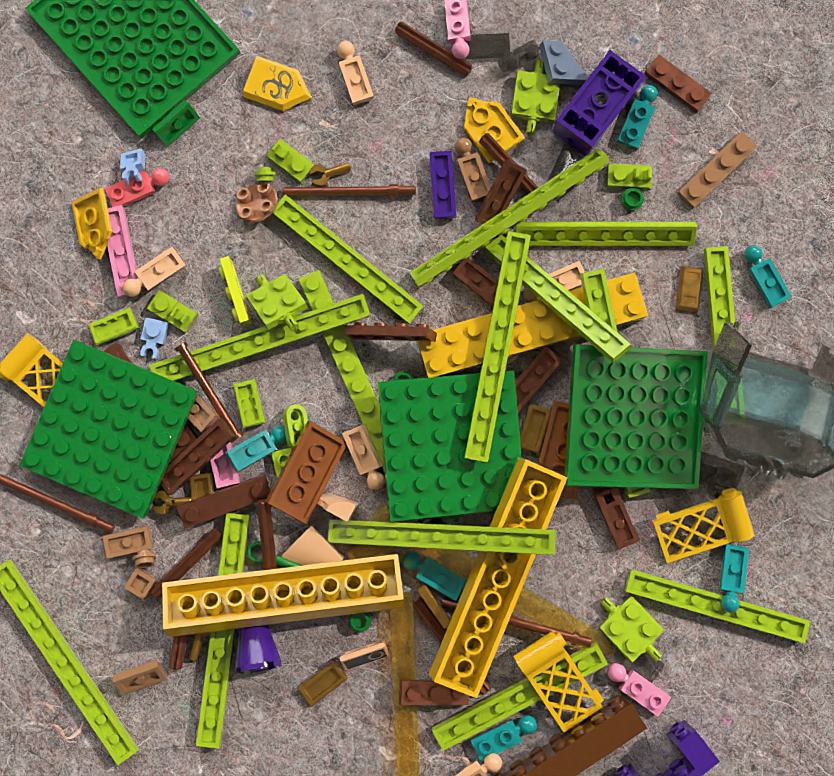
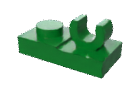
[152,100,200,147]

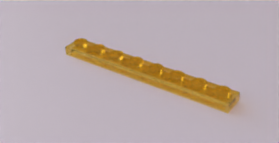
[390,591,420,776]

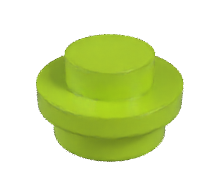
[253,167,276,182]

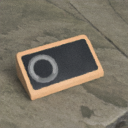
[340,640,389,670]

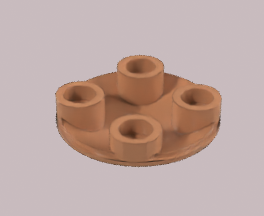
[236,181,278,223]

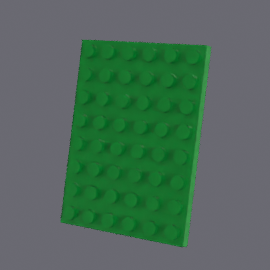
[25,0,241,138]

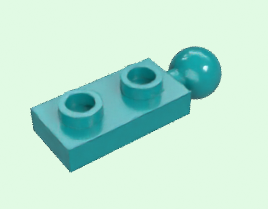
[617,85,658,150]
[744,245,792,309]
[225,426,286,472]
[719,544,749,613]
[403,552,467,601]
[470,715,537,762]

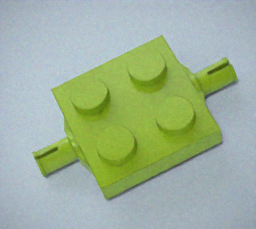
[510,59,560,135]
[246,274,308,332]
[598,596,664,663]

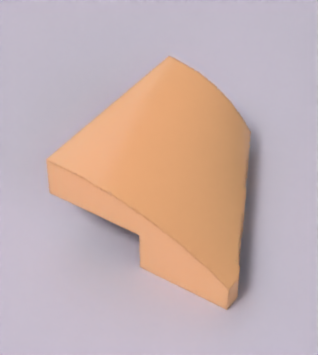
[317,494,358,521]
[281,526,344,566]

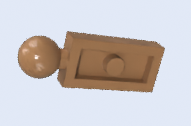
[455,138,491,203]

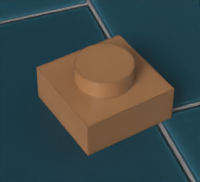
[124,568,157,600]

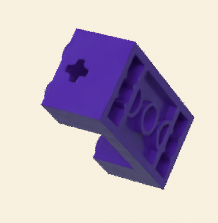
[552,50,646,157]
[614,720,720,776]

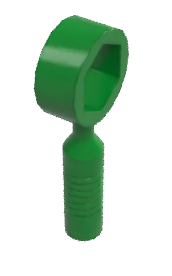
[248,541,301,568]

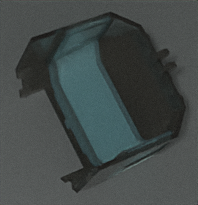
[699,321,834,480]

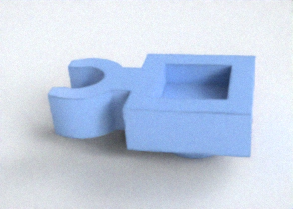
[120,148,145,185]
[140,318,170,359]

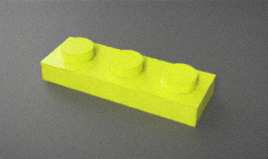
[218,256,252,326]

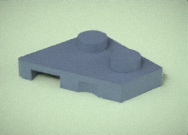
[539,40,588,85]

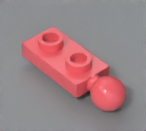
[105,168,169,207]

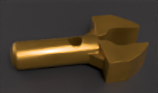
[309,163,351,187]
[152,491,194,514]
[189,632,211,661]

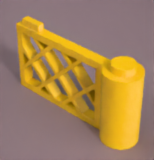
[0,333,63,407]
[652,488,755,563]
[514,631,604,732]

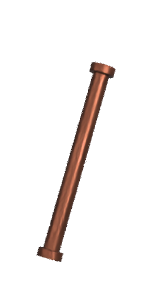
[174,342,244,442]

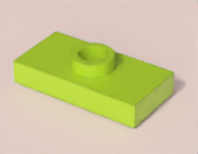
[88,307,140,346]
[233,379,266,428]

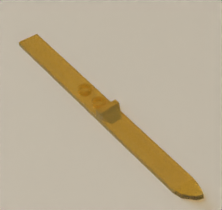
[371,503,613,655]

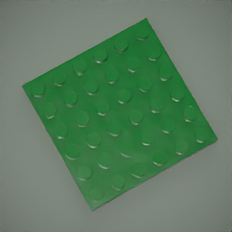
[19,339,199,519]
[565,344,708,489]
[377,371,522,522]

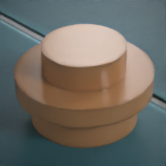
[132,550,156,568]

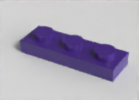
[429,150,457,220]

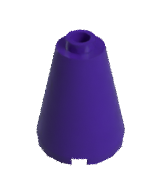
[235,625,282,674]

